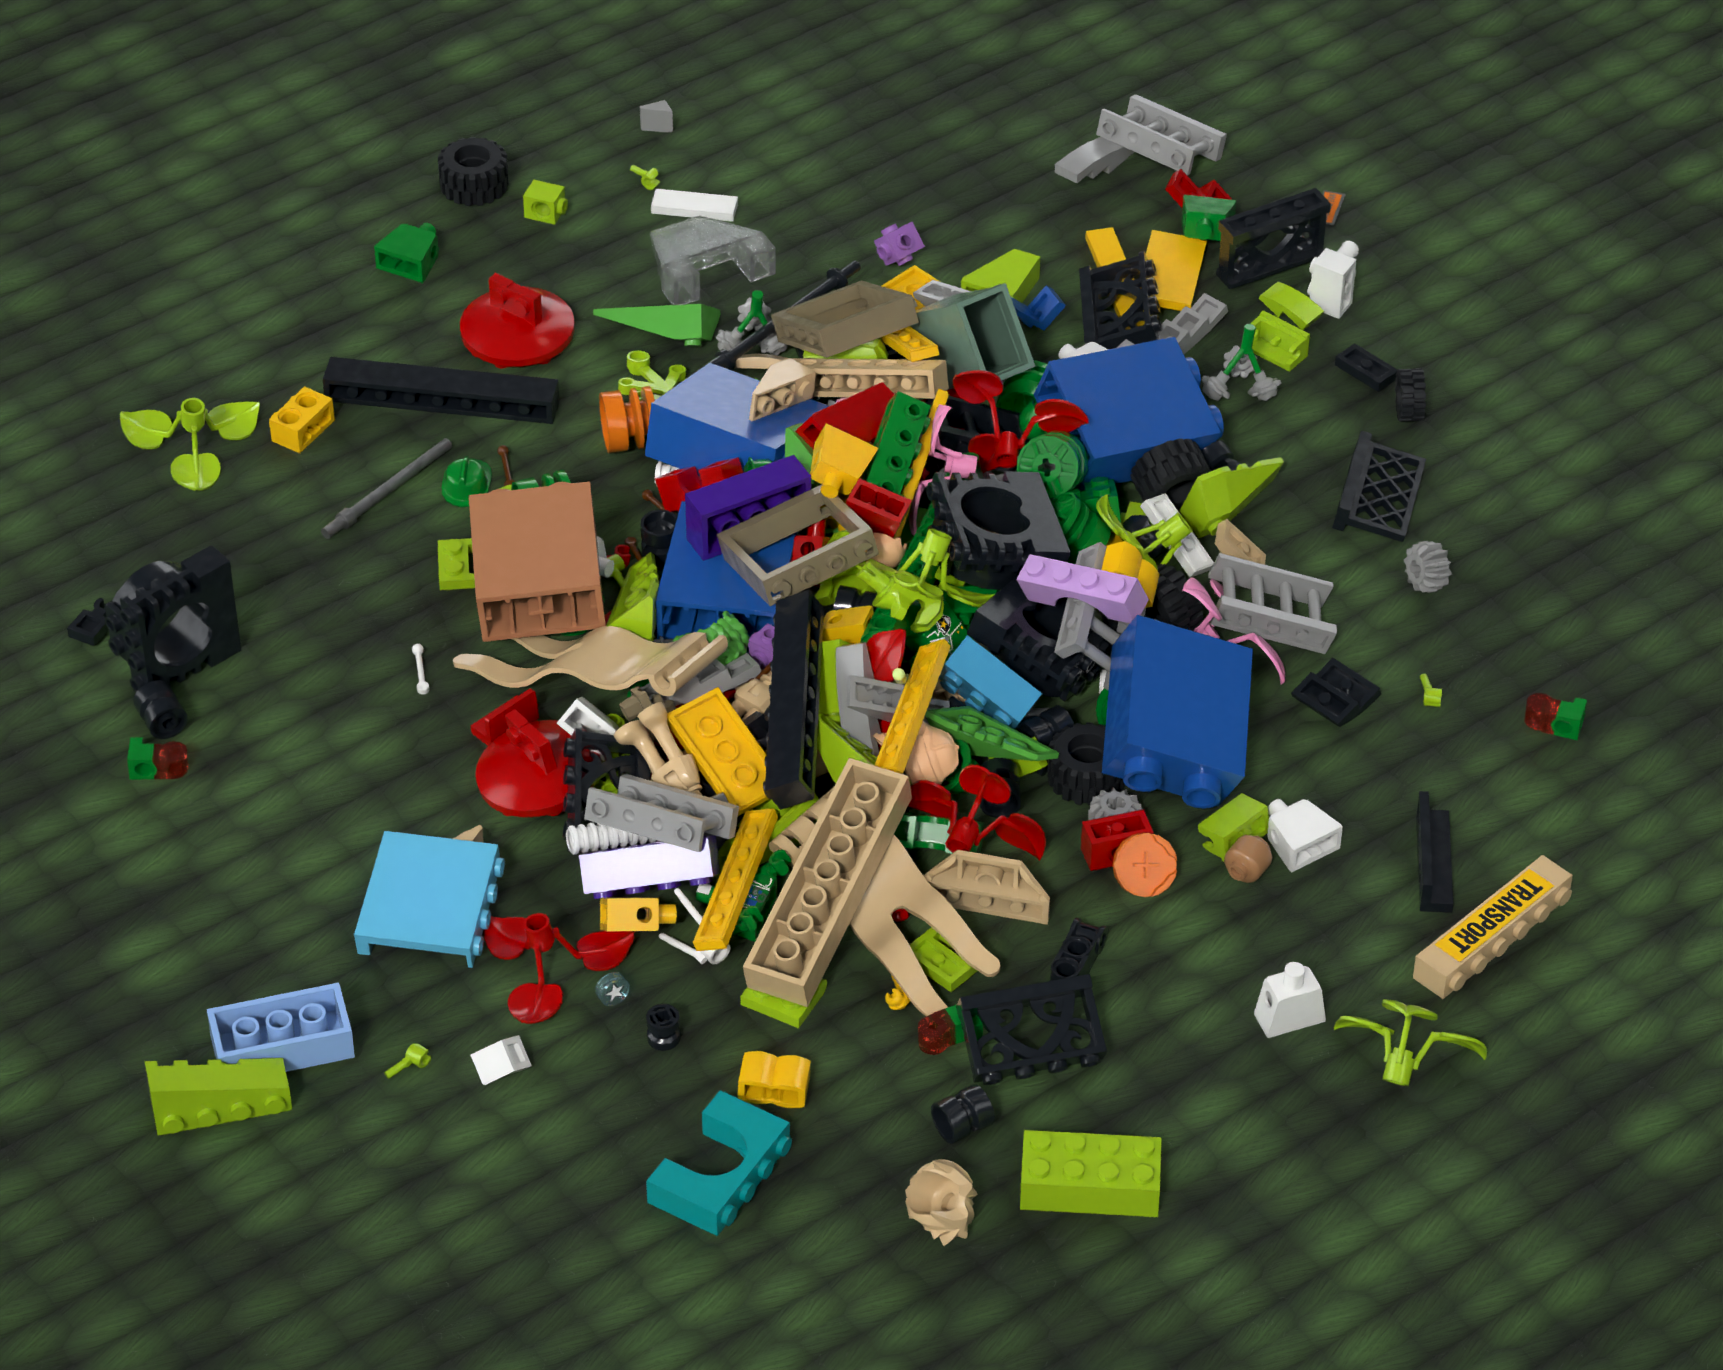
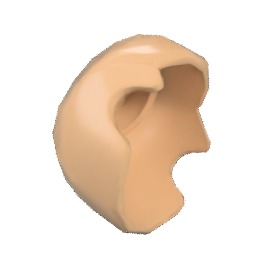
[865,533,907,568]

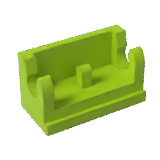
[1250,310,1310,372]
[1198,793,1269,862]

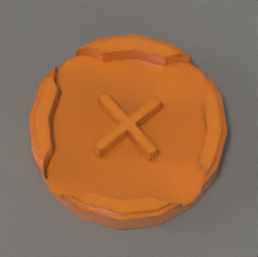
[1112,832,1177,897]

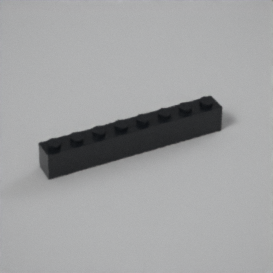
[323,357,560,424]
[763,590,824,810]

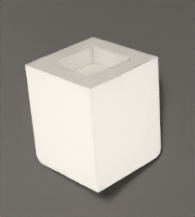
[471,1035,532,1085]

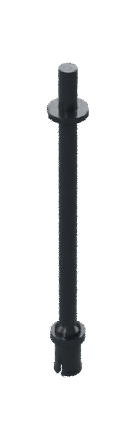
[699,260,861,370]

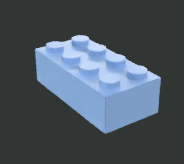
[207,982,355,1072]

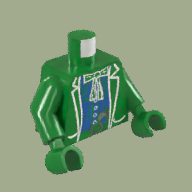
[696,850,791,942]

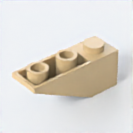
[749,358,816,421]

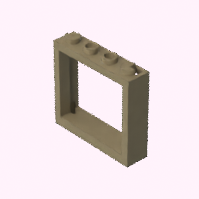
[771,280,919,358]
[716,484,879,606]

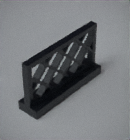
[1332,431,1426,542]

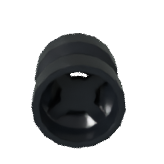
[646,1004,680,1051]

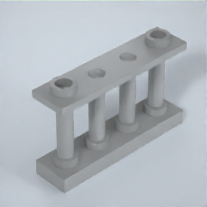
[1096,94,1227,175]
[1054,542,1146,690]
[1208,553,1337,654]
[584,774,739,852]

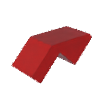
[1165,169,1232,208]

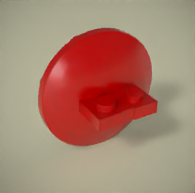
[460,273,575,369]
[476,709,602,817]

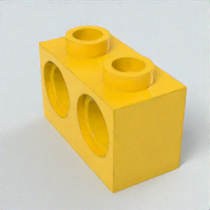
[269,386,335,453]

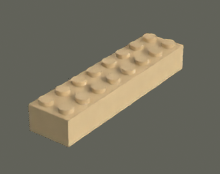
[743,758,912,1007]

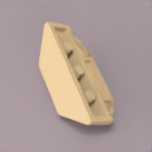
[923,850,1050,925]

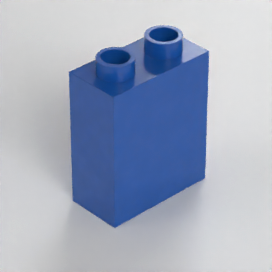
[1034,337,1224,491]
[645,363,829,476]
[655,501,801,654]
[1102,615,1253,808]

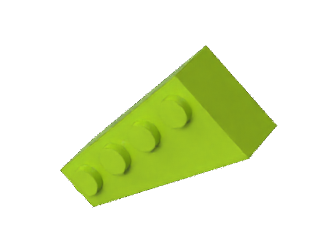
[145,1058,292,1136]

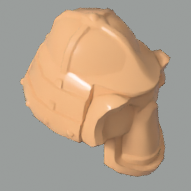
[873,721,959,785]

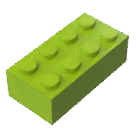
[1020,1130,1161,1217]

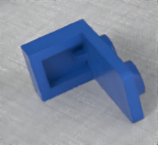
[1011,285,1066,331]

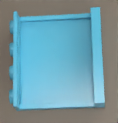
[354,831,505,968]

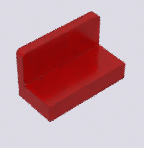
[470,688,539,746]

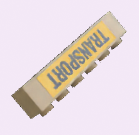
[1413,855,1573,999]

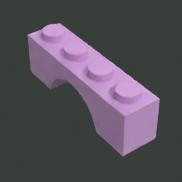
[1017,554,1149,623]

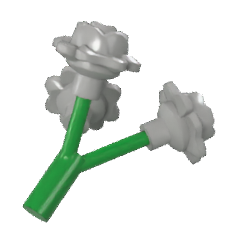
[716,290,787,355]
[1201,324,1281,401]

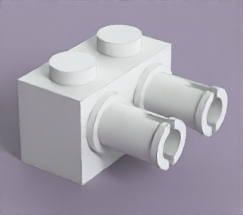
[1307,241,1359,319]

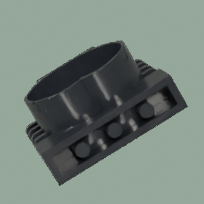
[927,471,1071,590]
[105,545,241,692]
[967,575,1119,702]

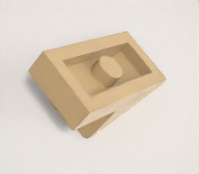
[1215,519,1266,565]

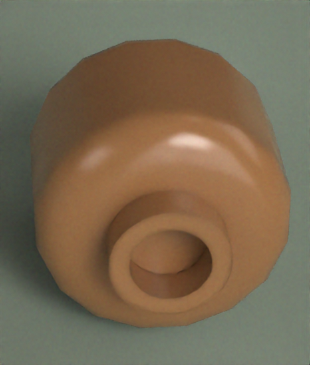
[1224,835,1272,883]

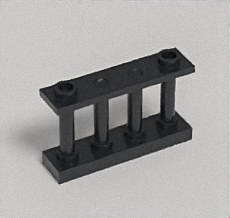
[925,396,1030,472]

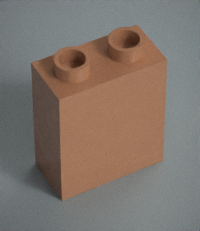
[469,481,606,642]

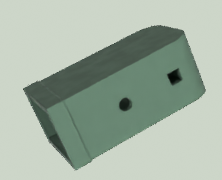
[910,283,1035,390]

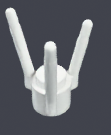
[659,888,731,964]

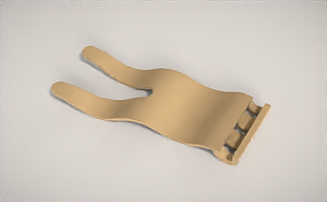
[453,626,728,696]
[768,787,1000,1024]

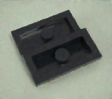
[1291,657,1381,727]

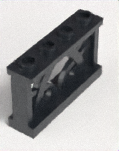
[1216,188,1331,289]
[1079,251,1162,350]
[562,728,650,852]
[956,974,1108,1085]

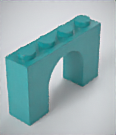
[646,1090,792,1236]

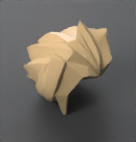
[905,1159,978,1246]

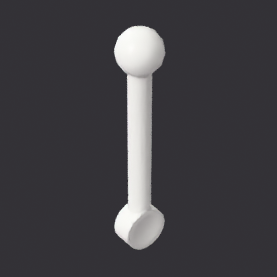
[412,644,429,694]

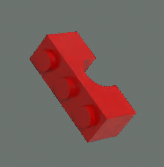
[655,457,743,513]

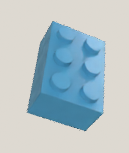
[939,635,1042,729]

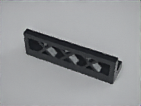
[1416,791,1453,913]

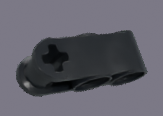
[1050,917,1108,981]

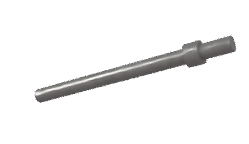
[321,438,452,539]

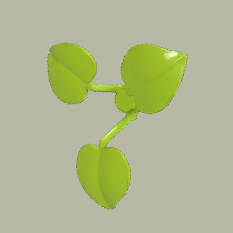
[120,398,260,491]
[1096,494,1193,570]
[855,529,995,608]
[1334,999,1487,1086]

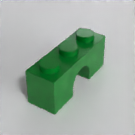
[894,812,985,854]

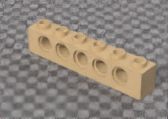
[780,358,949,399]

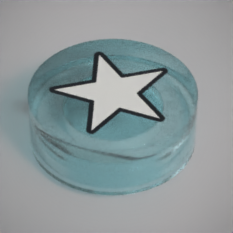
[595,972,630,1006]

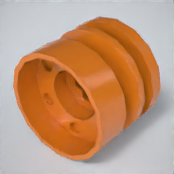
[599,386,655,454]

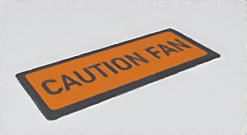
[1322,190,1345,225]

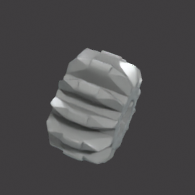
[1403,541,1452,593]
[1088,787,1143,820]

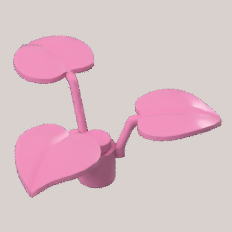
[909,404,977,536]
[1182,577,1285,685]

